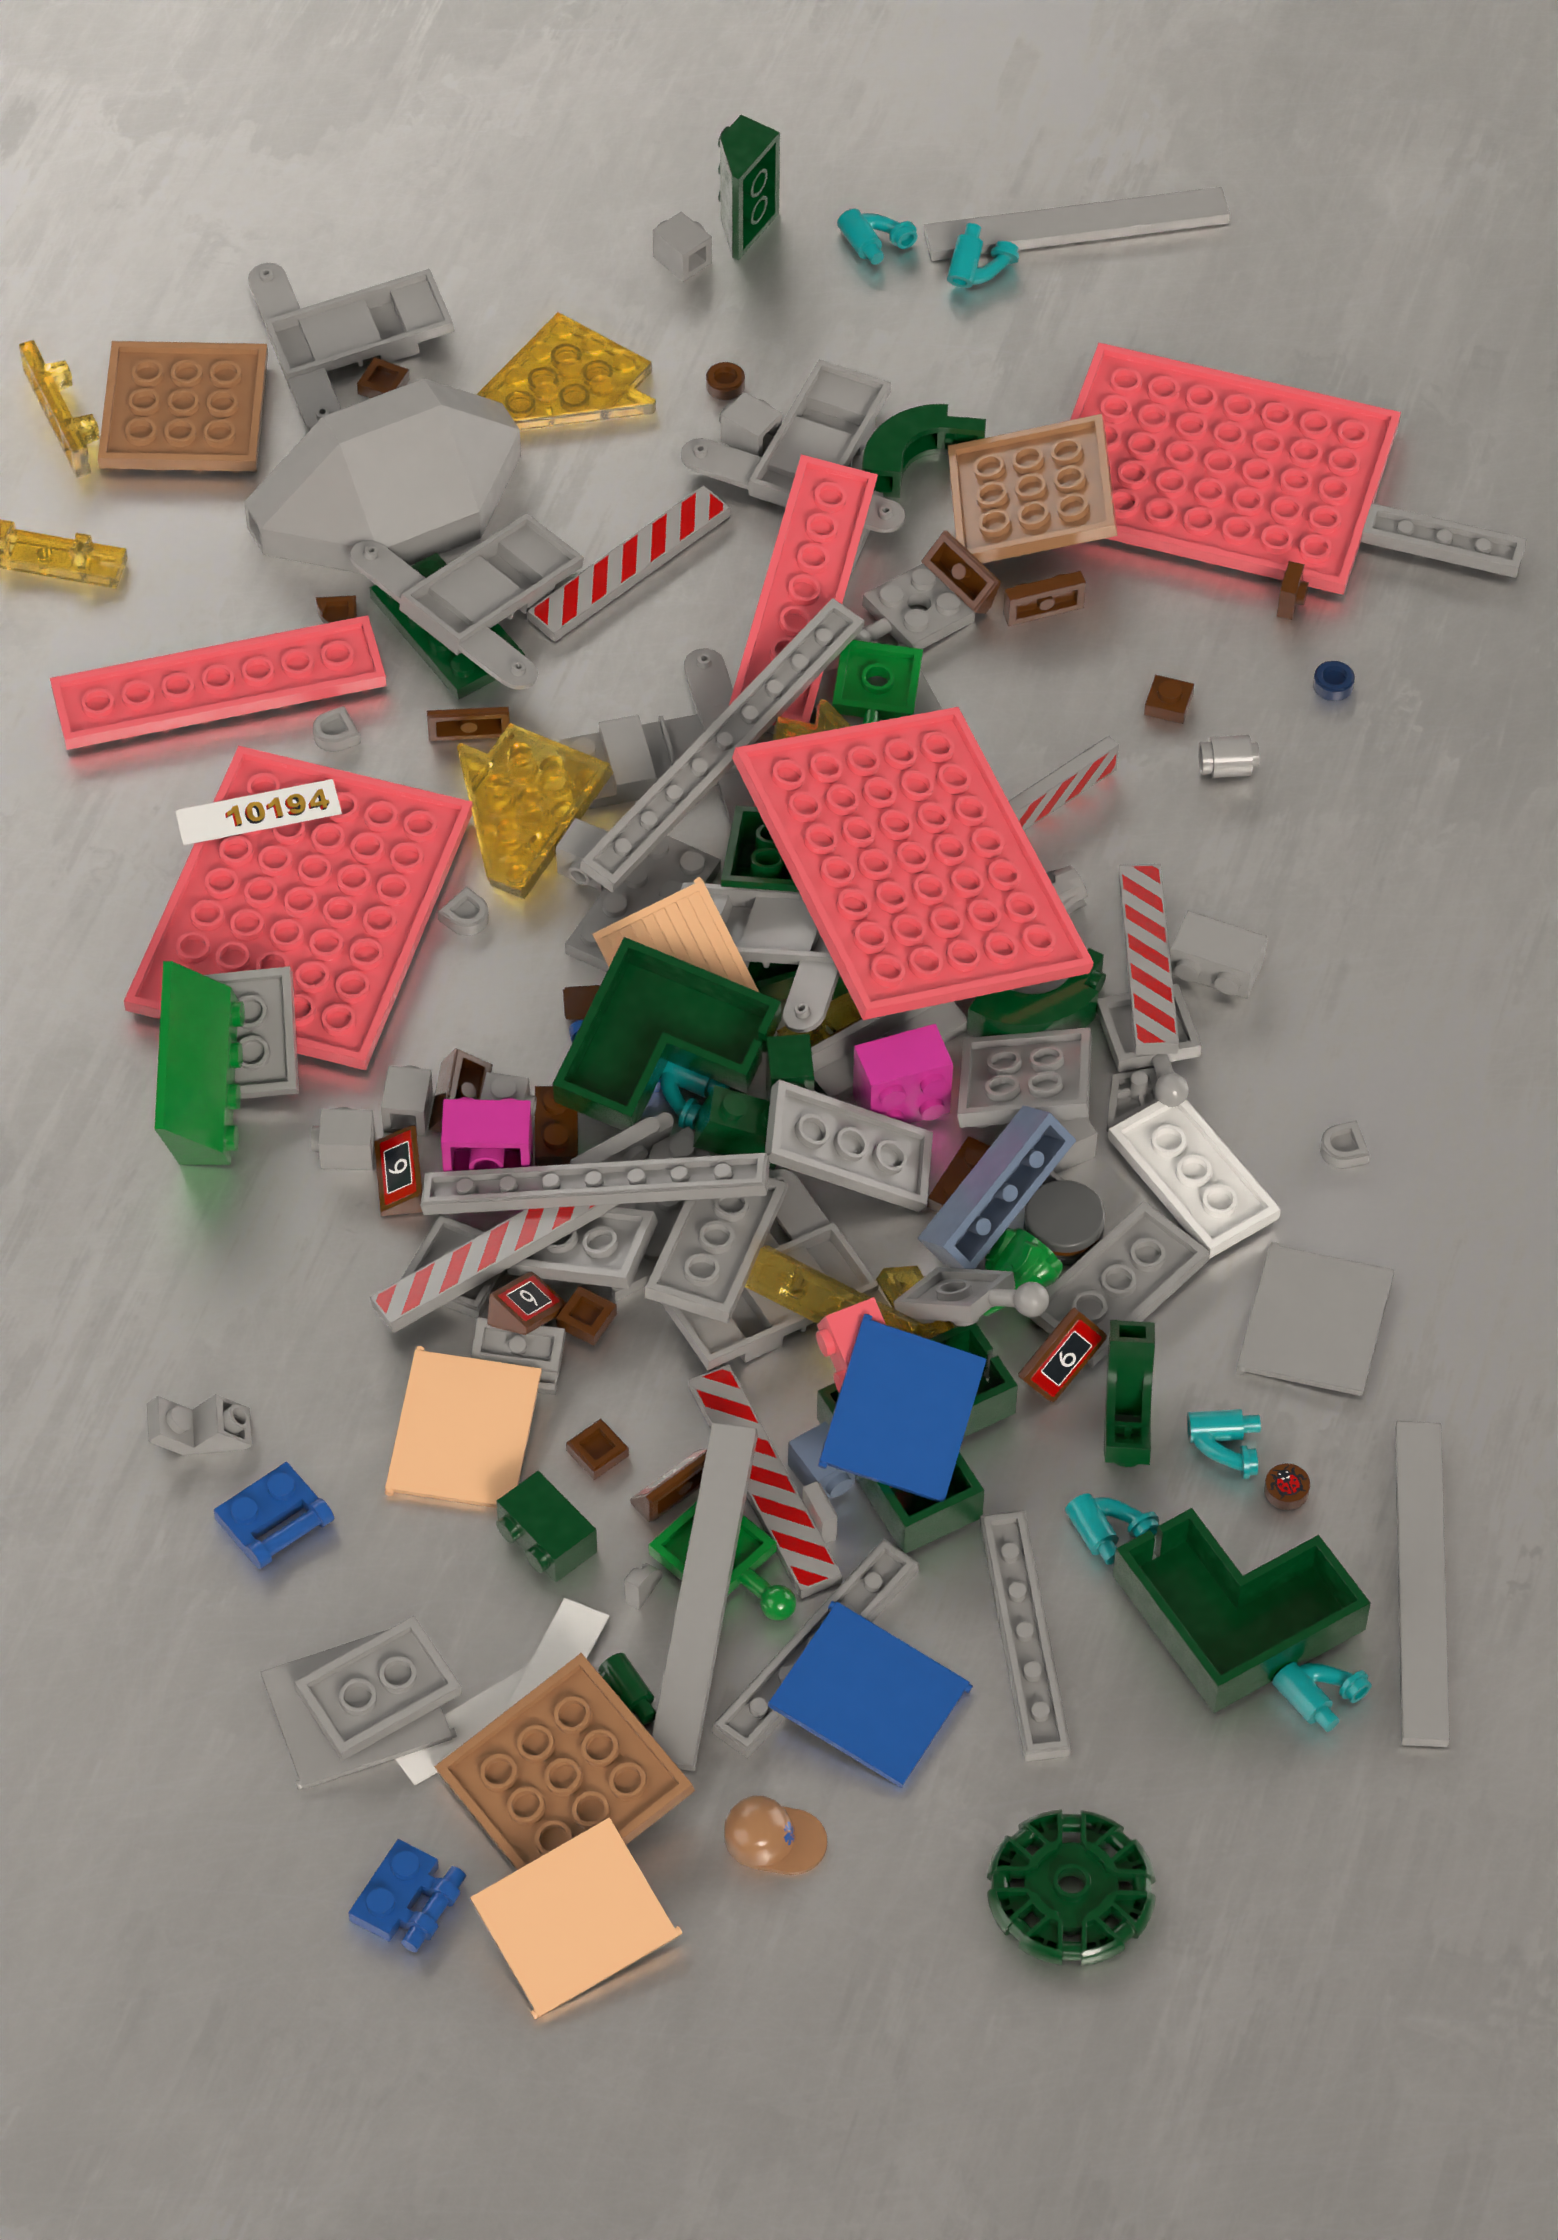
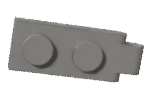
[570,1112,674,1164]

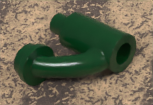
[598,1653,656,1725]

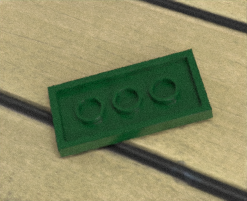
[369,553,525,700]

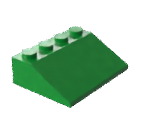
[155,961,245,1165]

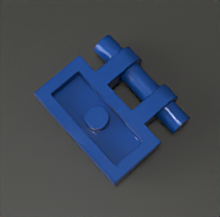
[348,1839,466,1952]

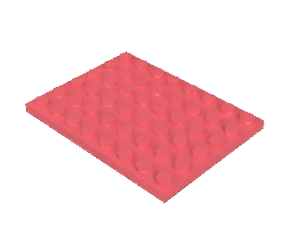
[1070,343,1401,595]
[732,707,1094,1020]
[124,746,473,1070]

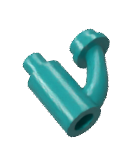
[837,209,918,265]
[947,223,1019,288]
[660,1061,730,1130]
[1187,1409,1261,1479]
[1065,1493,1159,1565]
[1272,1662,1372,1732]

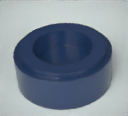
[1313,661,1355,701]

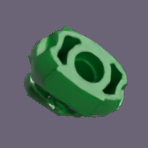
[983,1227,1063,1316]

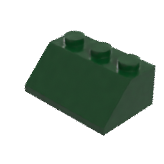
[718,115,780,261]

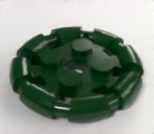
[987,1809,1156,1966]

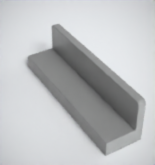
[811,1002,968,1101]

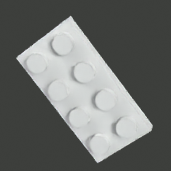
[1108,1099,1281,1259]

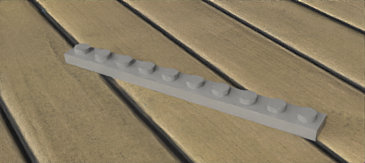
[579,598,865,893]

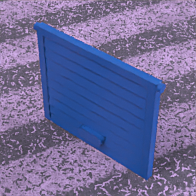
[818,1314,987,1502]
[768,1601,973,1788]

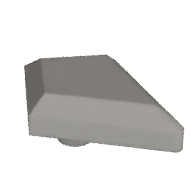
[1106,1068,1158,1132]

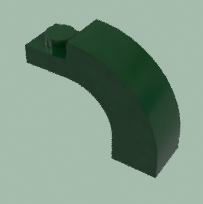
[861,404,986,498]
[967,948,1106,1037]
[1104,1320,1155,1467]

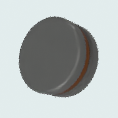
[1023,1180,1105,1265]

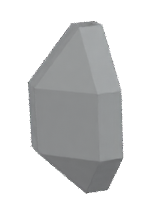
[244,378,521,573]

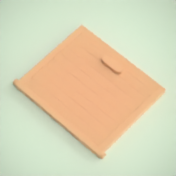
[592,877,759,992]
[385,1346,542,1508]
[470,1817,683,2020]

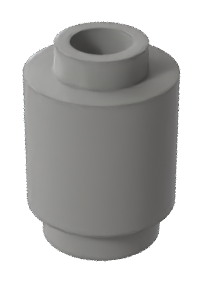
[1198,735,1260,778]

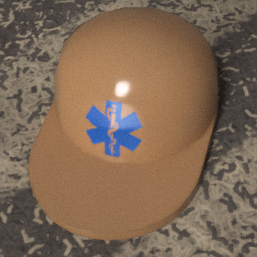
[724,1796,828,1875]

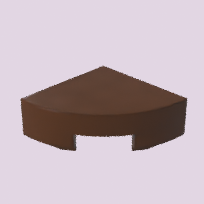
[316,595,357,624]

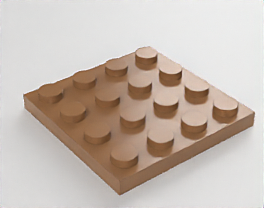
[98,341,268,472]
[948,414,1118,564]
[434,1653,695,1870]

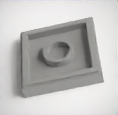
[401,1214,507,1319]

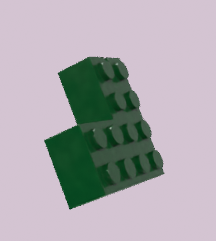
[552,937,781,1131]
[817,1323,1018,1554]
[1113,1508,1371,1713]

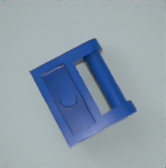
[213,1462,335,1569]

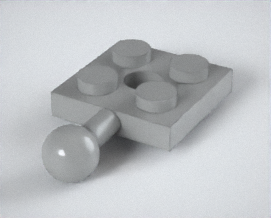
[853,564,975,649]
[1097,984,1201,1107]
[894,1267,1049,1326]

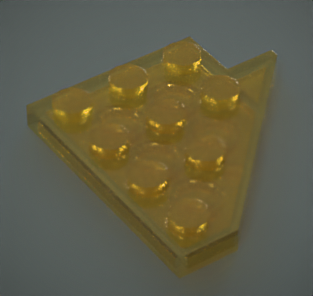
[476,312,656,431]
[457,723,614,899]

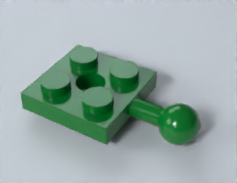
[832,640,923,724]
[648,1501,796,1621]

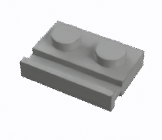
[471,1317,566,1395]

